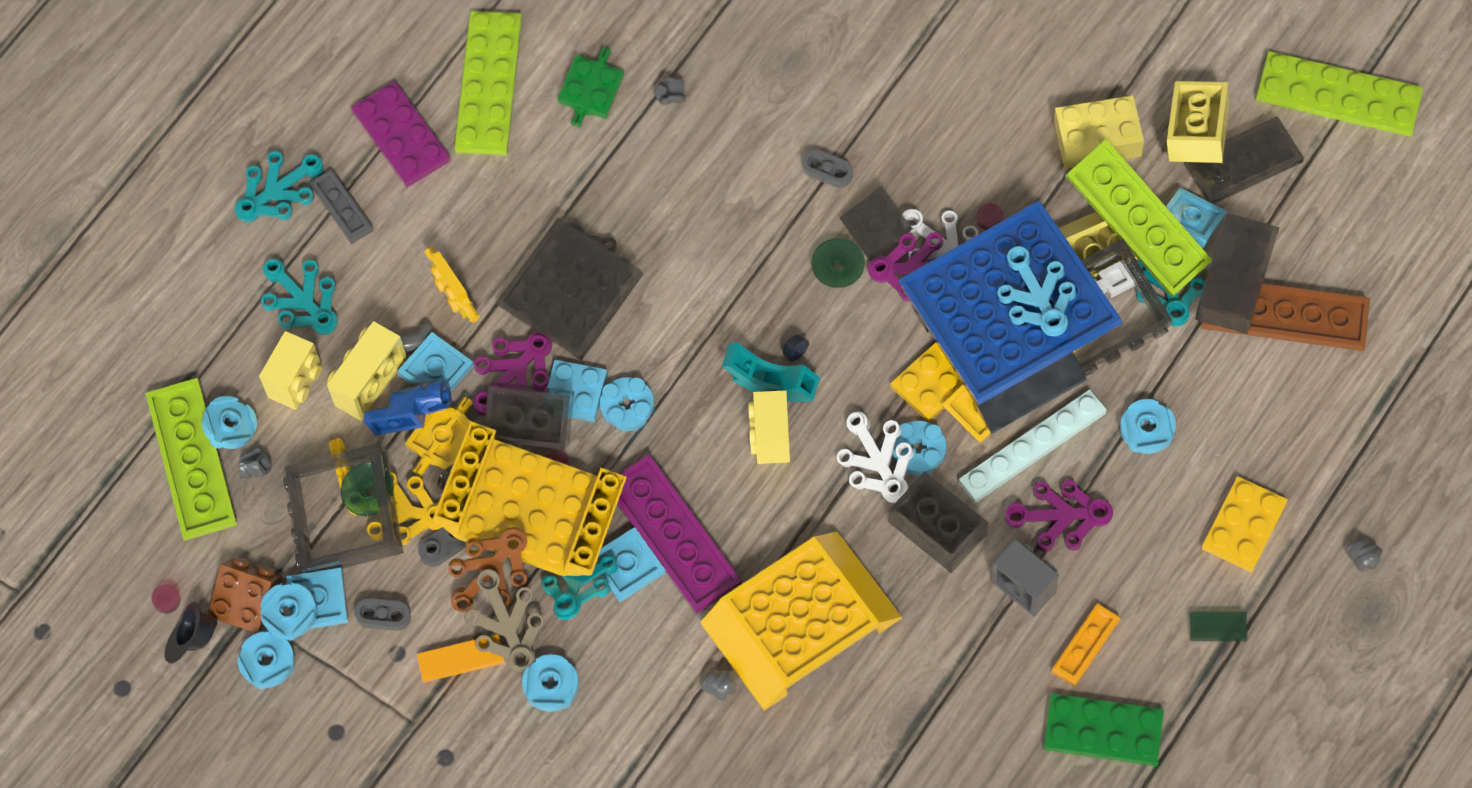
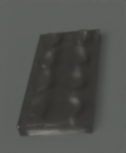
[1184,116,1304,204]

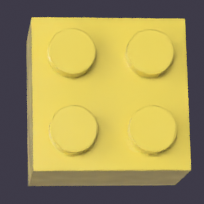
[259,331,322,410]
[748,391,790,464]

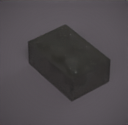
[485,381,575,450]
[888,471,988,573]

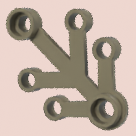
[464,569,544,672]

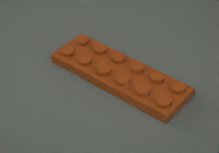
[1201,276,1370,351]

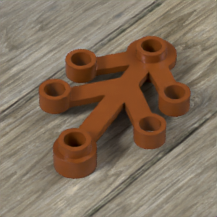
[448,527,527,612]

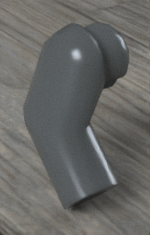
[400,322,433,352]

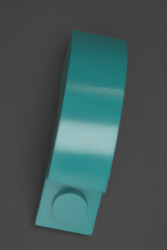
[721,342,821,402]

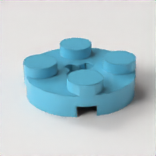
[600,377,654,431]
[201,396,257,449]
[1120,399,1176,454]
[892,421,946,475]
[260,583,318,641]
[237,632,295,689]
[522,655,579,712]

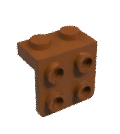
[208,557,283,632]

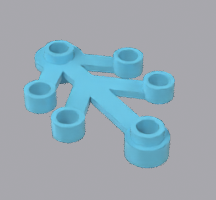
[997,246,1076,336]

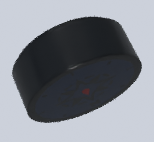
[783,334,809,361]

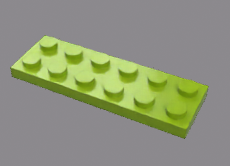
[455,11,522,155]
[1256,51,1424,137]
[1065,139,1212,297]
[145,378,237,541]

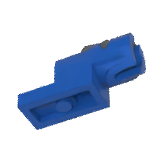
[363,381,452,436]

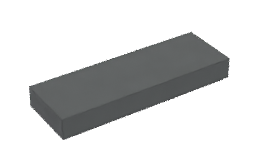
[309,169,373,244]

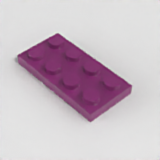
[351,81,451,188]

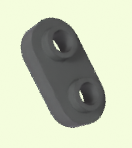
[802,150,853,188]
[418,528,466,567]
[354,598,411,631]

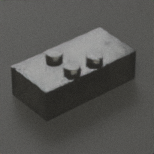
[1195,213,1279,335]

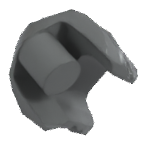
[654,77,686,105]
[239,448,272,478]
[1346,536,1383,572]
[701,668,736,701]

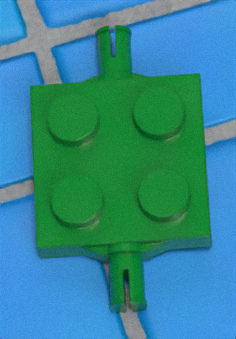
[558,48,624,128]

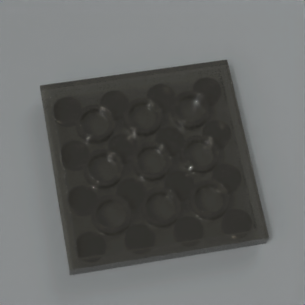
[496,218,643,361]

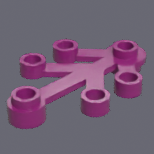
[868,232,943,301]
[473,332,552,415]
[1005,480,1113,552]

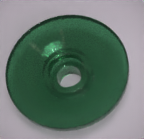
[811,238,865,288]
[341,462,394,516]

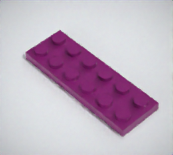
[617,455,742,614]

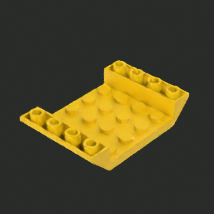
[433,421,627,576]
[700,532,902,711]

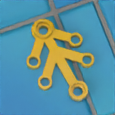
[345,472,443,545]

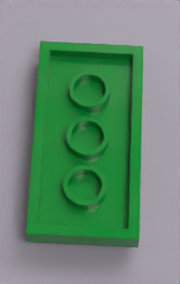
[1044,693,1164,767]

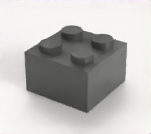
[991,539,1059,617]

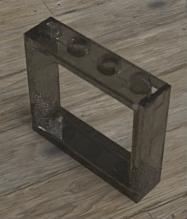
[1075,238,1172,377]
[283,443,404,573]

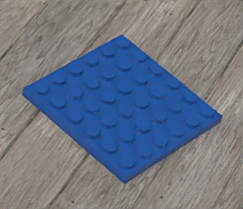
[899,201,1122,405]

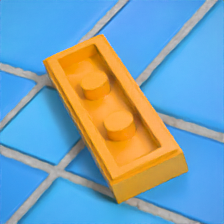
[1051,603,1121,687]
[417,634,505,683]

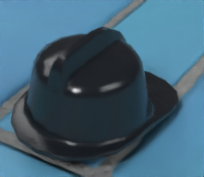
[164,601,217,664]

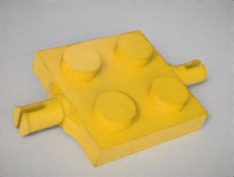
[424,247,480,323]
[405,397,473,477]

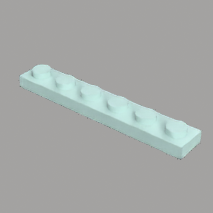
[959,390,1107,503]

